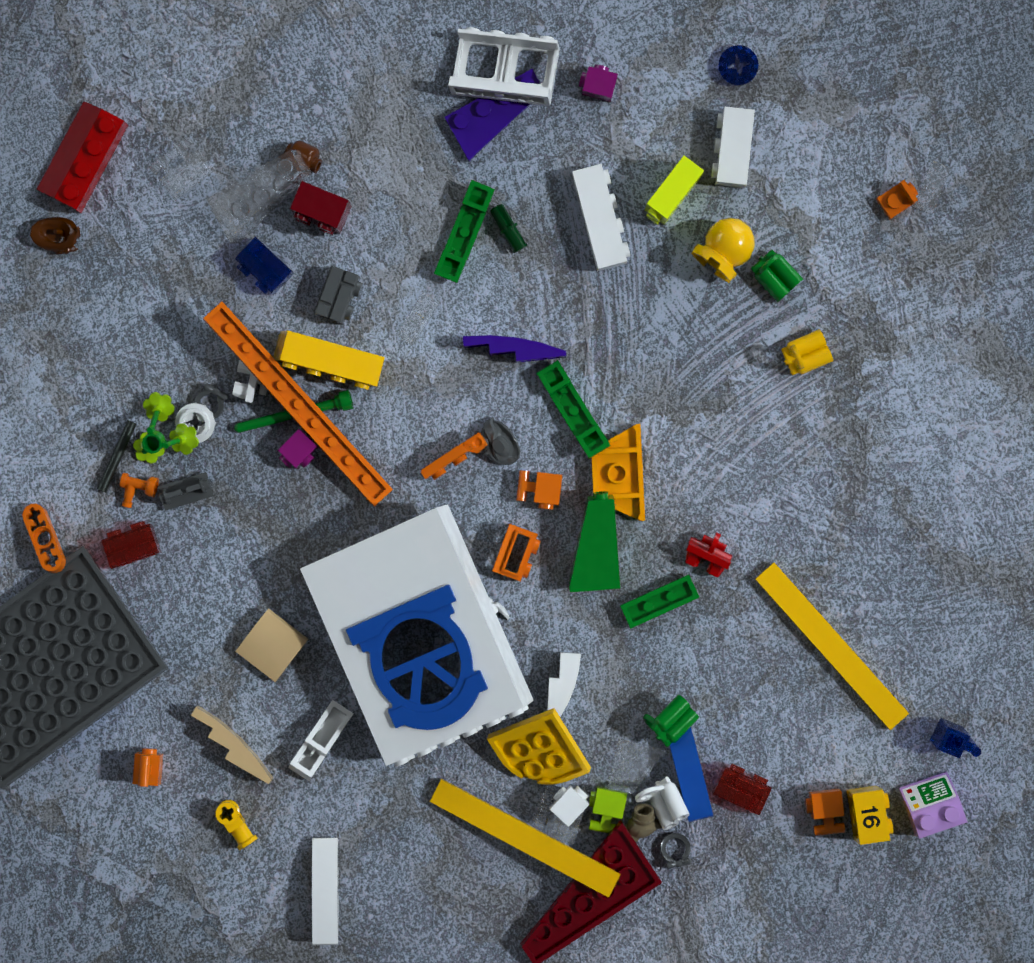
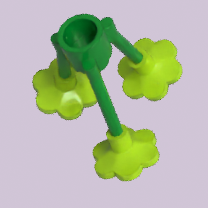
[133,392,199,463]

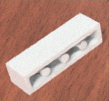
[572,164,630,272]

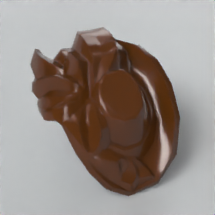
[30,217,81,255]

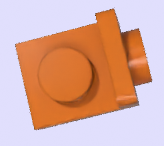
[876,180,918,220]

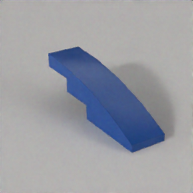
[669,727,713,822]

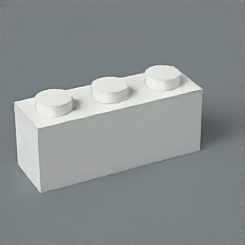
[711,107,755,188]

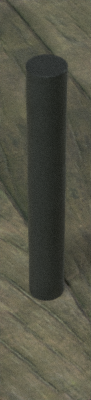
[97,420,137,493]

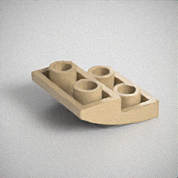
[235,609,308,682]

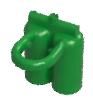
[751,249,803,302]
[643,694,699,747]

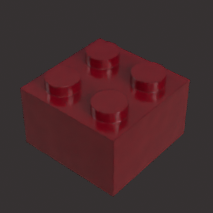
[290,181,352,236]

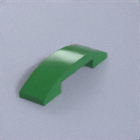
[434,180,495,283]
[537,360,611,459]

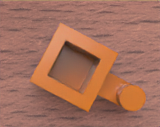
[516,470,562,510]
[132,748,163,787]
[805,789,845,836]

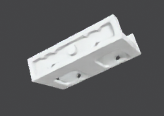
[448,27,560,106]

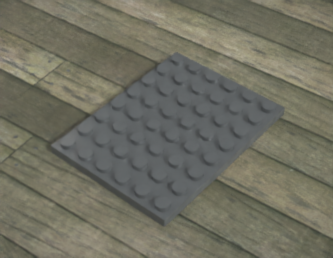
[0,546,168,789]

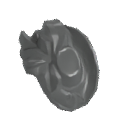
[475,417,521,465]

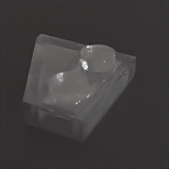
[607,738,666,794]

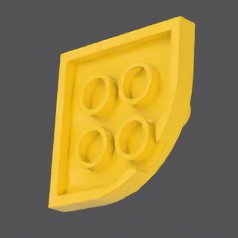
[487,708,591,785]

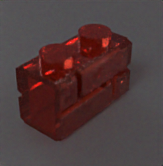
[101,521,162,569]
[712,763,772,815]

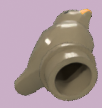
[626,804,662,842]

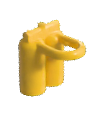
[781,329,834,376]

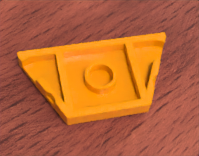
[591,424,645,521]

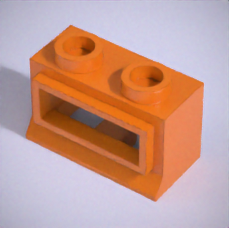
[492,523,541,582]

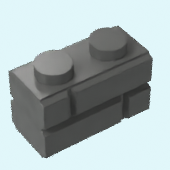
[314,266,363,325]

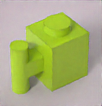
[588,786,627,833]

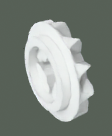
[175,402,216,443]

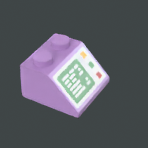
[899,772,967,839]

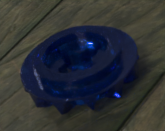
[718,45,759,86]

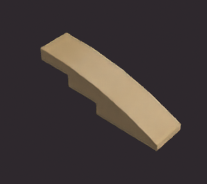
[191,706,273,784]

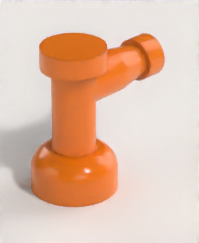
[120,473,159,508]

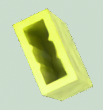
[645,155,704,225]

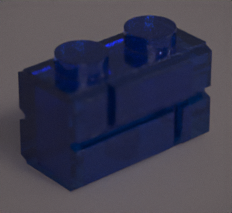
[235,237,294,295]

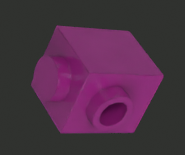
[578,64,618,102]
[278,429,319,469]

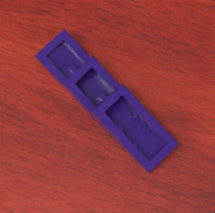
[463,335,566,363]

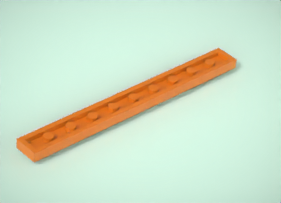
[203,302,393,507]

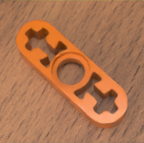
[22,504,66,573]

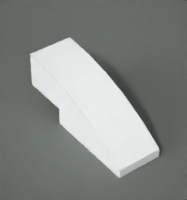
[547,652,581,717]
[288,700,354,781]

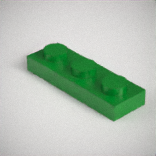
[620,574,700,629]

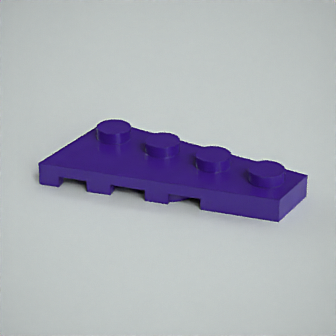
[444,69,541,162]

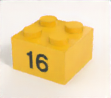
[846,785,893,845]

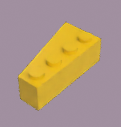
[273,330,385,390]

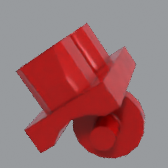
[685,532,732,577]

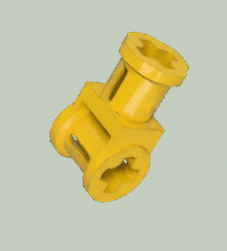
[216,800,258,850]

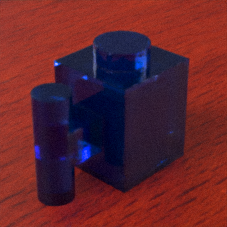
[930,718,981,759]

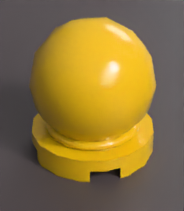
[691,218,755,283]

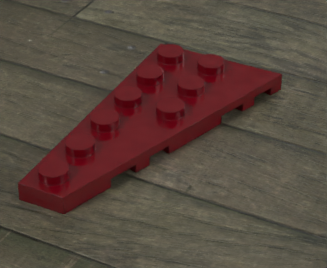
[520,820,662,963]

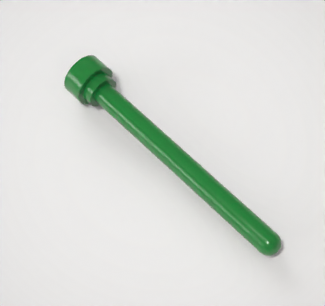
[234,389,354,433]

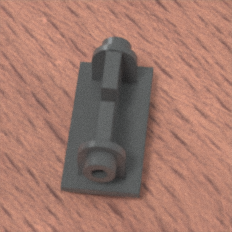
[158,472,214,511]

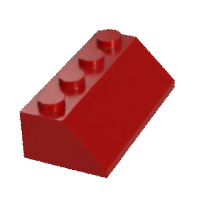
[36,101,128,213]

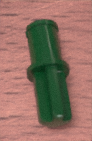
[490,204,528,253]

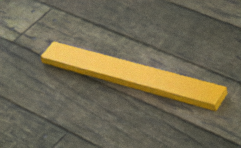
[755,562,909,730]
[430,779,621,897]

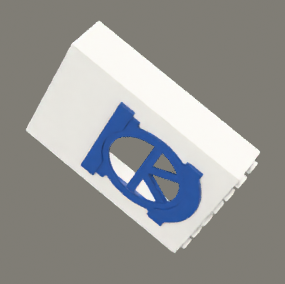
[300,504,534,767]

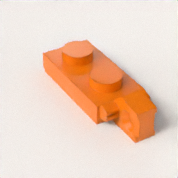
[421,432,488,480]

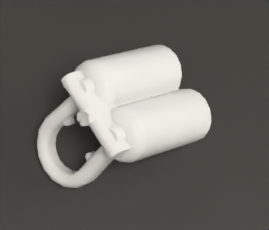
[635,777,690,830]

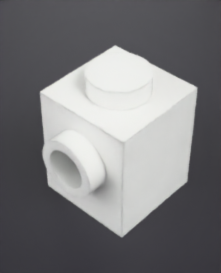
[549,785,589,827]

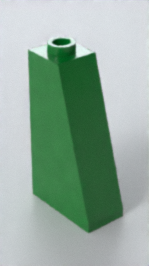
[569,491,620,592]

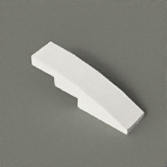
[312,838,339,945]

